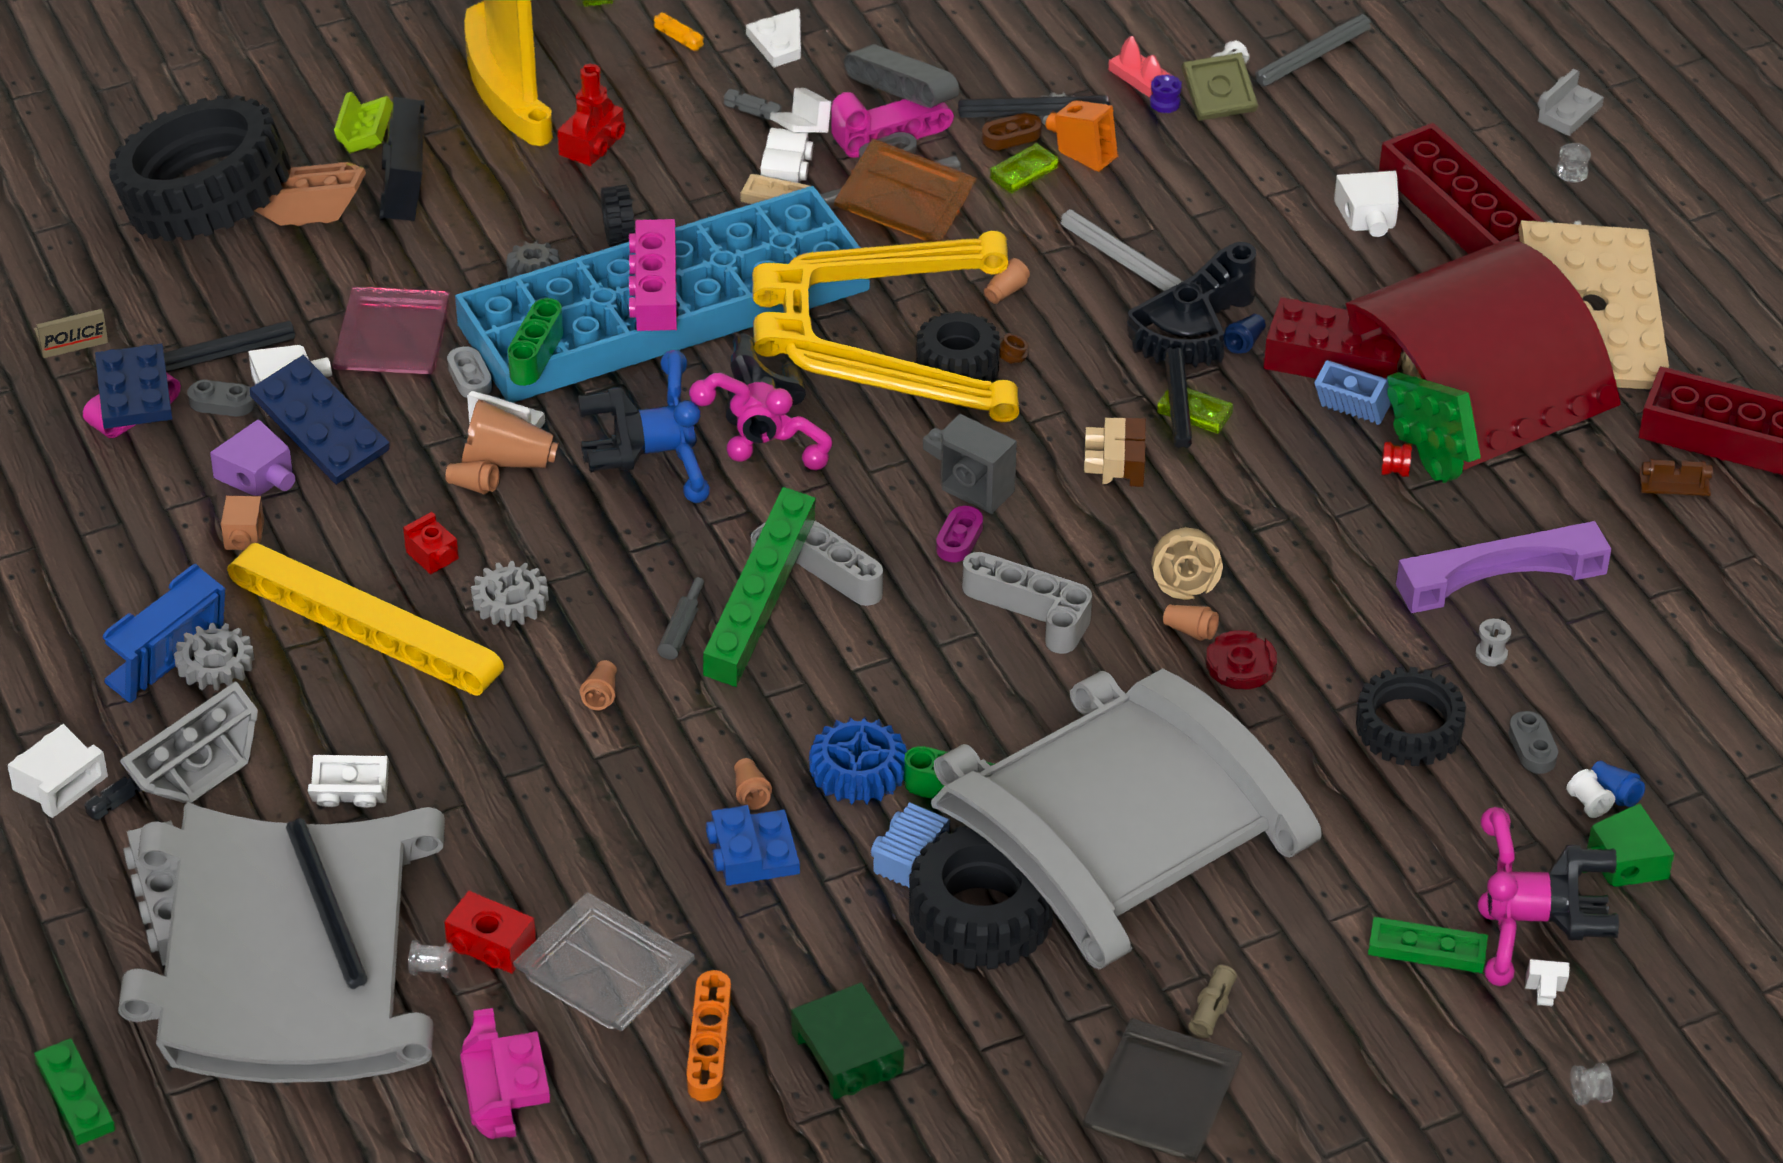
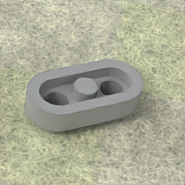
[447,346,492,398]

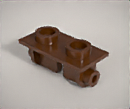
[1639,459,1713,496]

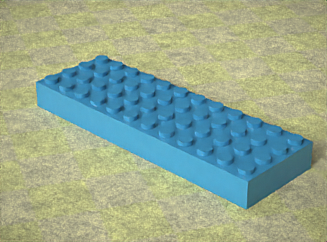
[455,186,870,403]

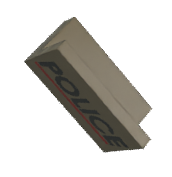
[34,309,109,358]

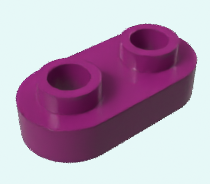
[936,506,983,562]

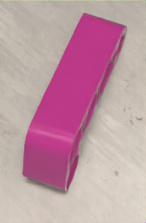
[831,92,954,158]

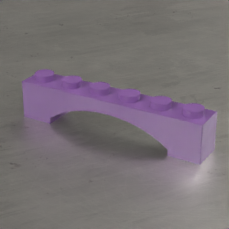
[1396,521,1611,613]

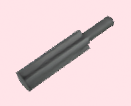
[657,577,704,660]

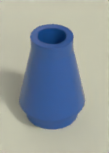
[1591,761,1645,807]

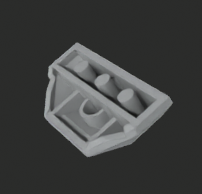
[120,681,258,804]

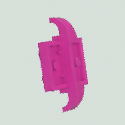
[460,1008,550,1139]

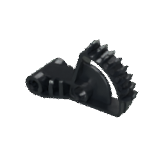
[1127,242,1256,369]

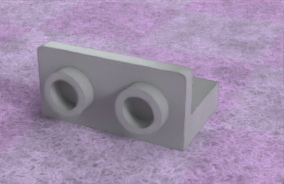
[1538,69,1604,136]

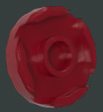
[1206,630,1277,690]

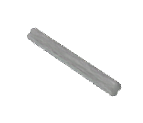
[1061,210,1183,291]

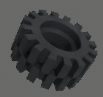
[601,184,635,245]

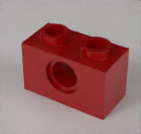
[444,891,536,974]

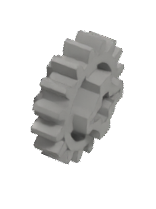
[471,561,549,627]
[174,623,254,690]

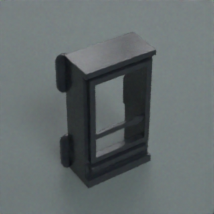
[379,97,425,221]

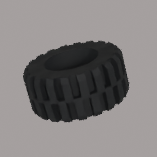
[909,826,1053,970]

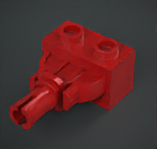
[557,64,626,167]

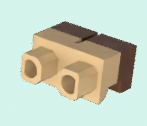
[1084,418,1146,487]

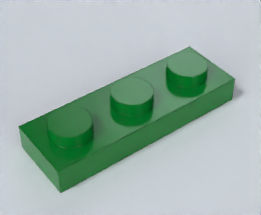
[1368,917,1488,973]
[34,1038,115,1146]

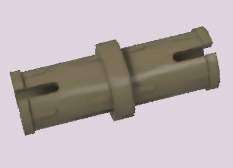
[1189,965,1237,1038]

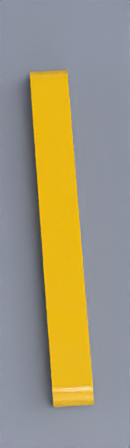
[227,543,504,695]

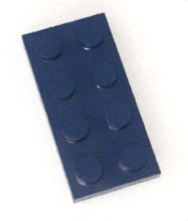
[250,354,390,485]

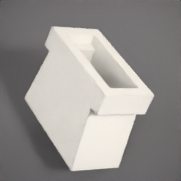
[7,724,108,818]

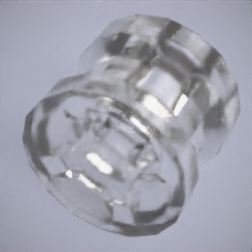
[1556,143,1591,182]
[1571,1063,1613,1106]

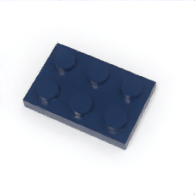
[95,344,172,429]

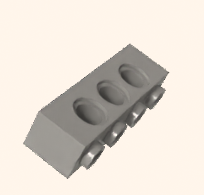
[123,821,177,966]

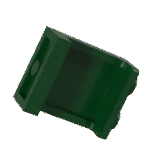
[791,982,904,1099]

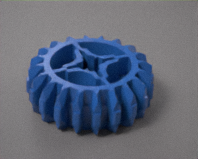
[809,717,907,805]

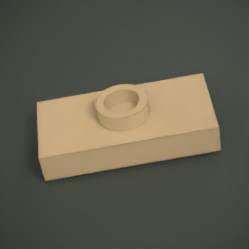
[741,174,810,204]

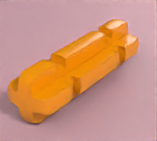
[654,12,704,51]

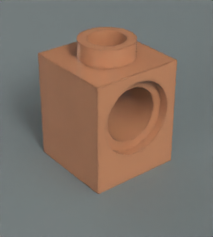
[221,496,264,550]

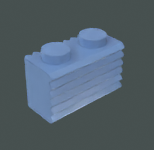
[1314,360,1391,425]
[871,802,950,888]

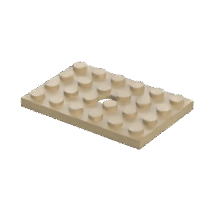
[1518,220,1669,390]

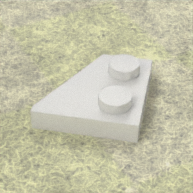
[746,9,801,67]

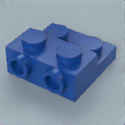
[706,805,800,886]

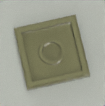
[1181,52,1258,121]

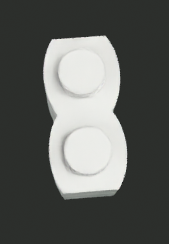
[761,128,814,184]

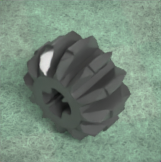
[506,240,560,278]

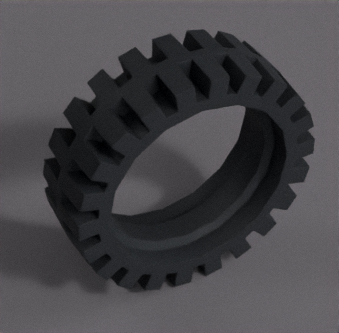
[1356,667,1466,766]

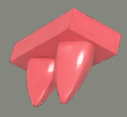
[1108,36,1171,97]

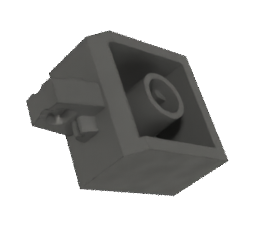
[923,414,1017,514]

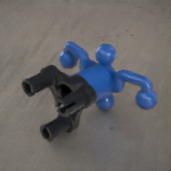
[578,350,710,503]

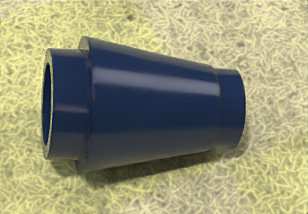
[1224,314,1266,354]

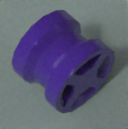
[1150,75,1182,113]

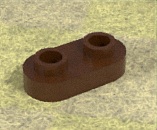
[982,113,1042,151]

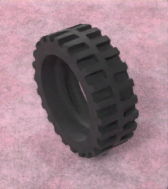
[109,95,291,241]

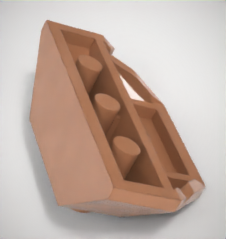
[254,162,366,226]

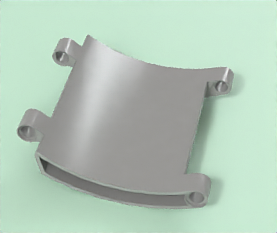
[931,669,1322,969]
[118,802,445,1083]

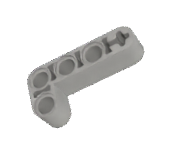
[751,521,883,606]
[962,552,1092,654]

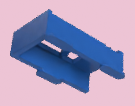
[103,564,225,703]

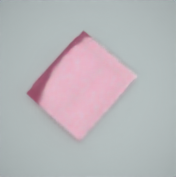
[333,287,450,374]

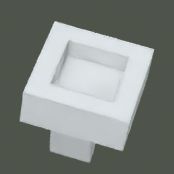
[1525,960,1569,1006]

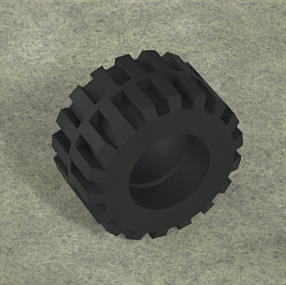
[916,311,1000,383]

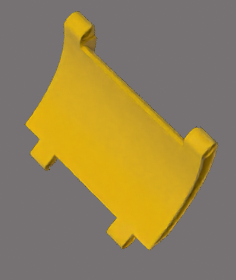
[465,0,553,146]

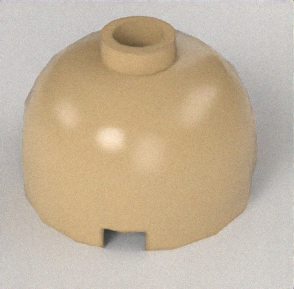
[1151,527,1223,600]

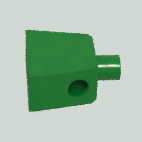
[1582,804,1674,887]

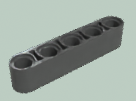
[844,44,959,108]

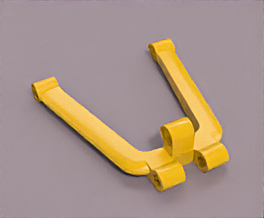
[752,231,1019,422]

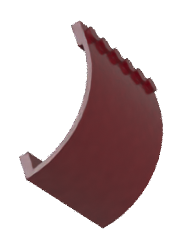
[1346,239,1621,470]

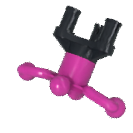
[689,334,832,471]
[1478,807,1619,986]

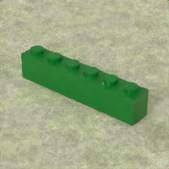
[703,487,816,687]

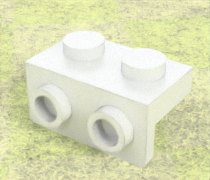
[308,755,389,808]

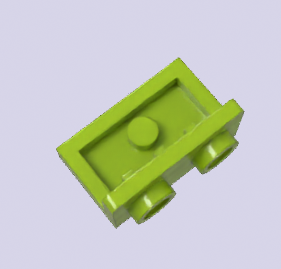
[334,92,393,153]

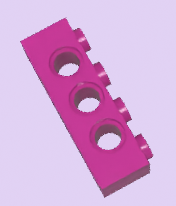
[629,219,677,331]

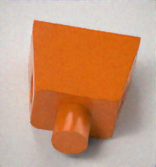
[1046,100,1118,172]

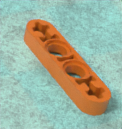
[687,970,731,1102]

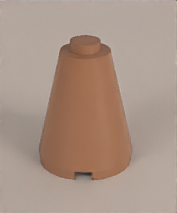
[462,399,559,468]

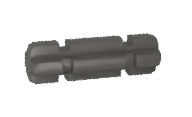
[724,89,782,122]

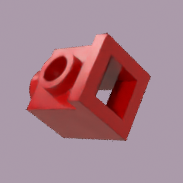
[403,512,459,575]

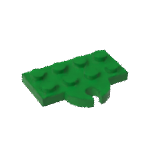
[1387,372,1481,483]

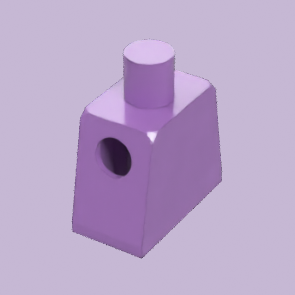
[210,420,295,496]

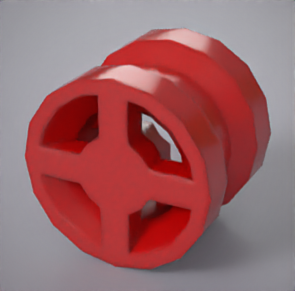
[1381,441,1412,477]

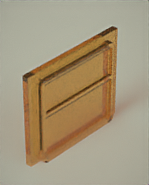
[834,138,977,242]

